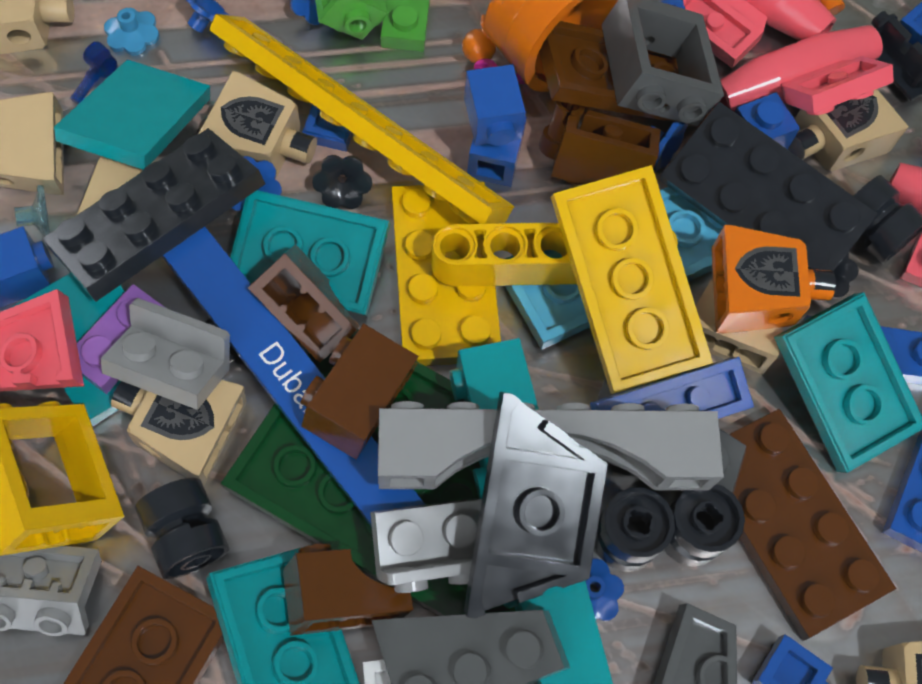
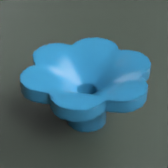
[104,8,160,56]

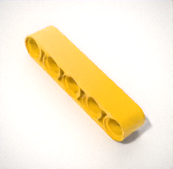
[431,223,678,286]

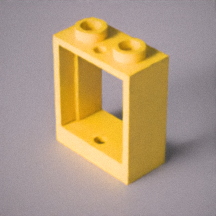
[0,401,124,556]

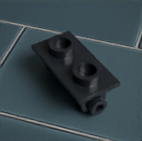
[871,11,922,101]

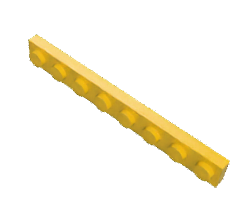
[209,14,514,224]

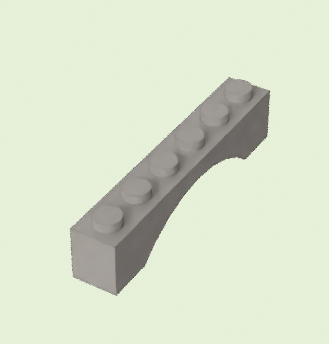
[378,401,724,490]

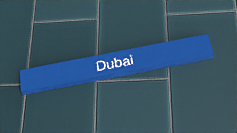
[162,227,426,527]

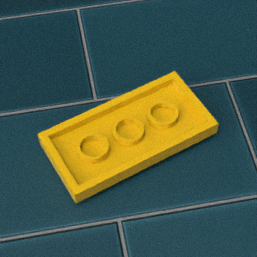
[551,165,713,394]
[392,182,501,366]

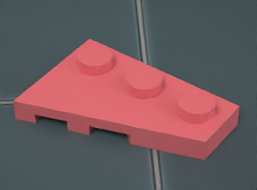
[0,289,84,392]

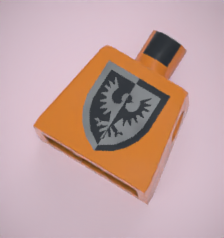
[711,225,836,334]

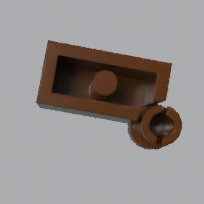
[539,101,661,185]
[300,323,419,460]

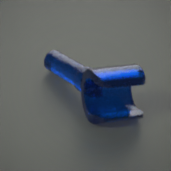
[70,41,118,104]

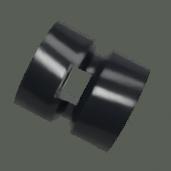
[854,175,922,264]
[135,478,230,579]
[664,484,745,567]
[594,488,675,572]

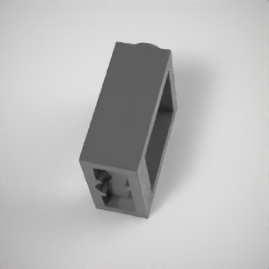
[602,0,724,126]

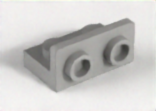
[101,298,230,410]
[370,498,482,593]
[0,546,101,636]

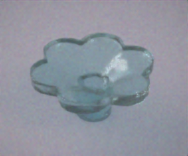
[14,185,50,244]

